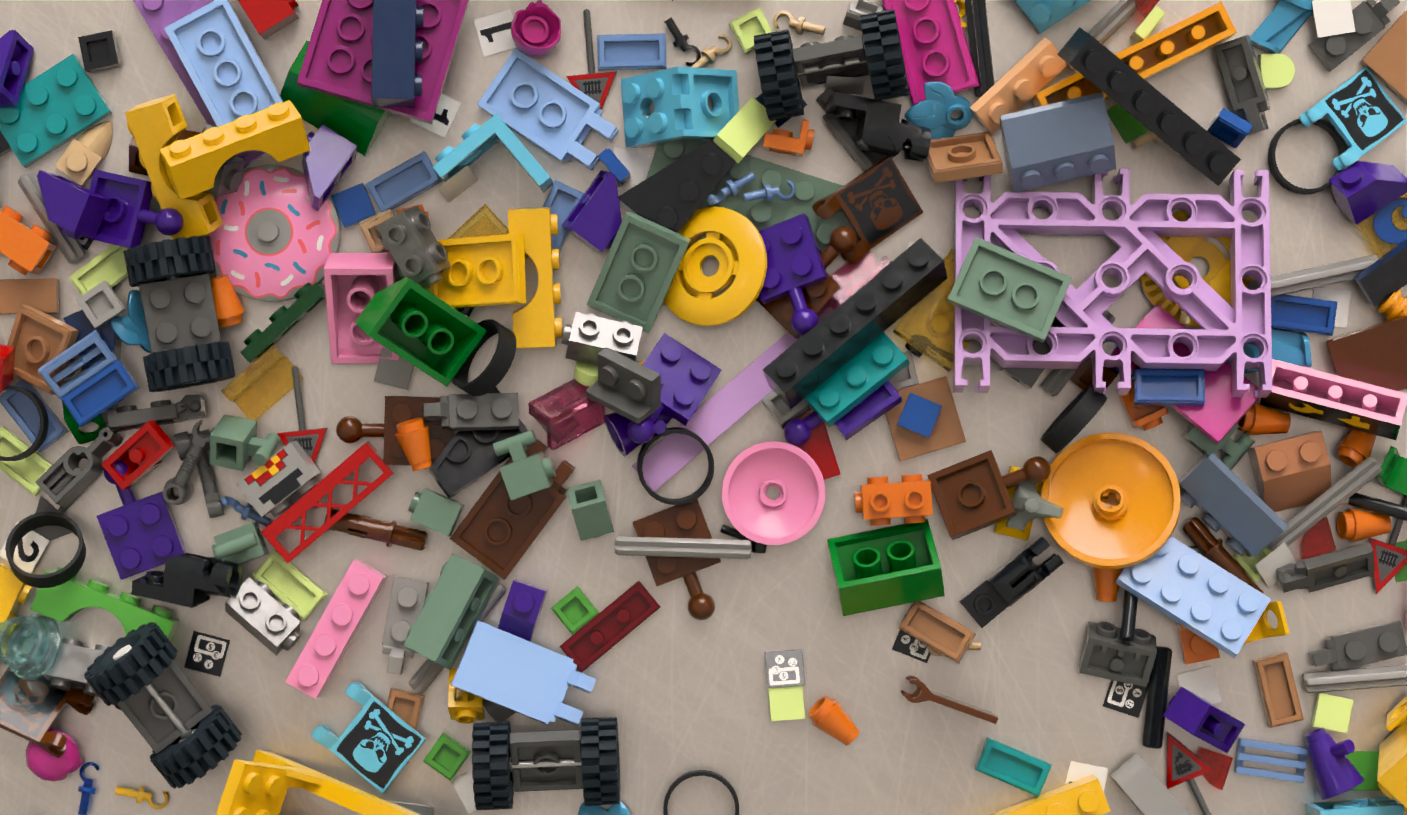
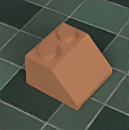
[1248,431,1331,512]

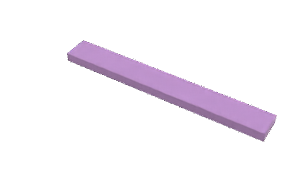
[632,291,849,492]

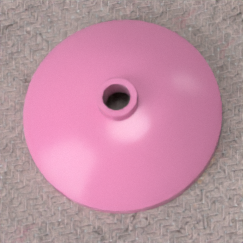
[722,441,825,545]

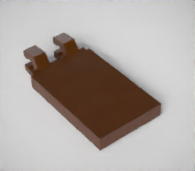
[1326,314,1407,391]
[450,439,576,580]

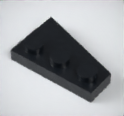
[618,140,736,233]
[429,387,529,499]

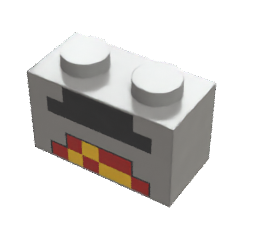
[236,440,322,517]

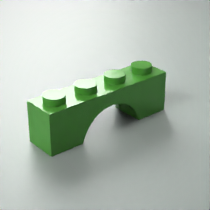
[30,567,180,642]

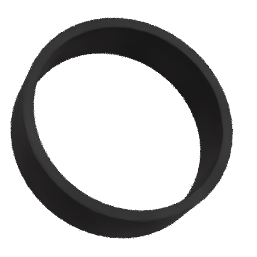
[1268,119,1347,195]
[451,319,516,396]
[1040,384,1107,454]
[0,385,49,461]
[637,427,714,505]
[6,512,86,588]
[663,770,739,815]

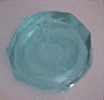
[0,614,62,681]

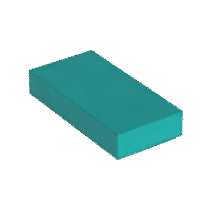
[974,737,1052,797]

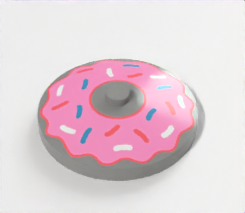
[203,165,341,302]

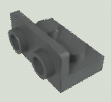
[586,347,661,423]
[1079,622,1157,687]

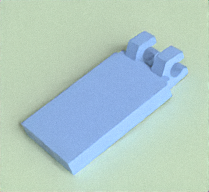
[477,48,619,170]
[450,620,597,725]

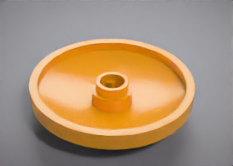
[1041,433,1181,569]

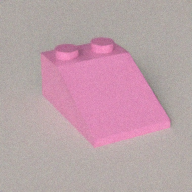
[324,253,400,364]

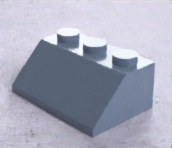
[1000,92,1116,193]
[1178,453,1289,557]

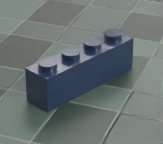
[371,0,424,107]

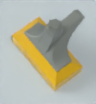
[994,466,1064,541]

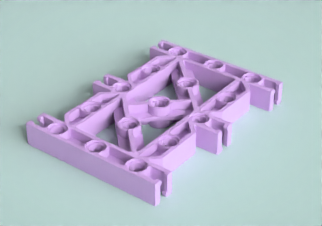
[953,168,1272,398]

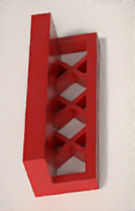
[261,441,394,563]

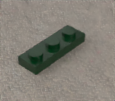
[240,282,326,363]

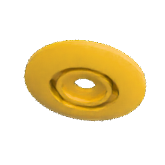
[664,206,767,327]
[1140,210,1255,327]

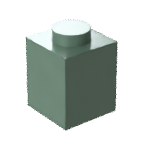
[567,480,614,541]
[408,488,465,537]

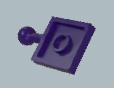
[81,169,183,248]
[759,213,828,336]
[627,333,722,444]
[784,380,902,446]
[97,460,187,580]

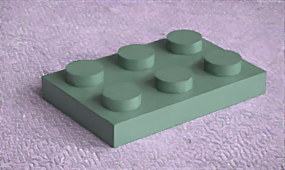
[587,211,691,333]
[947,237,1072,343]

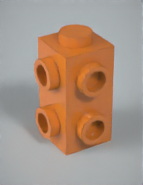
[0,205,57,276]
[854,474,933,526]

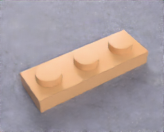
[969,38,1068,134]

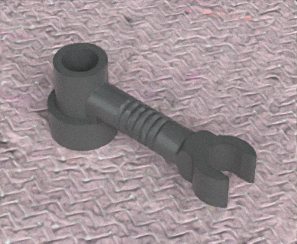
[163,420,215,505]
[174,429,224,518]

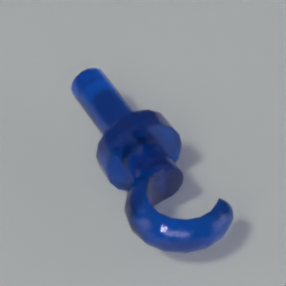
[78,762,99,815]

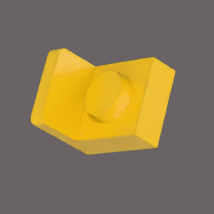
[448,668,485,724]

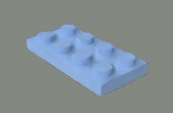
[164,0,283,127]
[1115,536,1271,658]

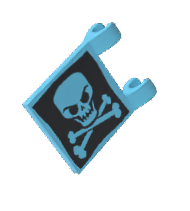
[1299,67,1407,172]
[311,682,426,793]

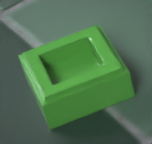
[551,586,599,635]
[423,732,471,781]

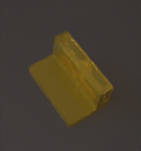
[221,345,304,421]

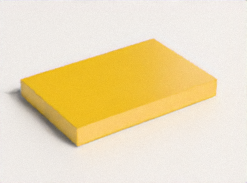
[429,233,526,309]

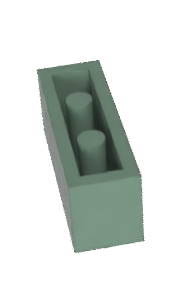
[403,553,499,670]

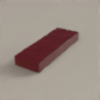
[559,581,661,673]

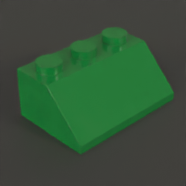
[280,40,391,157]
[355,277,487,387]
[827,519,945,616]

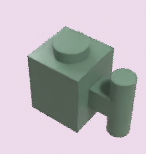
[209,414,280,471]
[1181,424,1255,470]
[493,430,556,500]
[212,522,269,564]

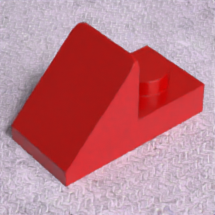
[101,419,175,490]

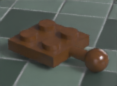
[756,226,857,339]
[336,396,453,465]
[927,450,1050,540]
[633,499,721,620]

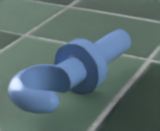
[707,172,755,205]
[743,180,795,202]
[221,496,271,527]

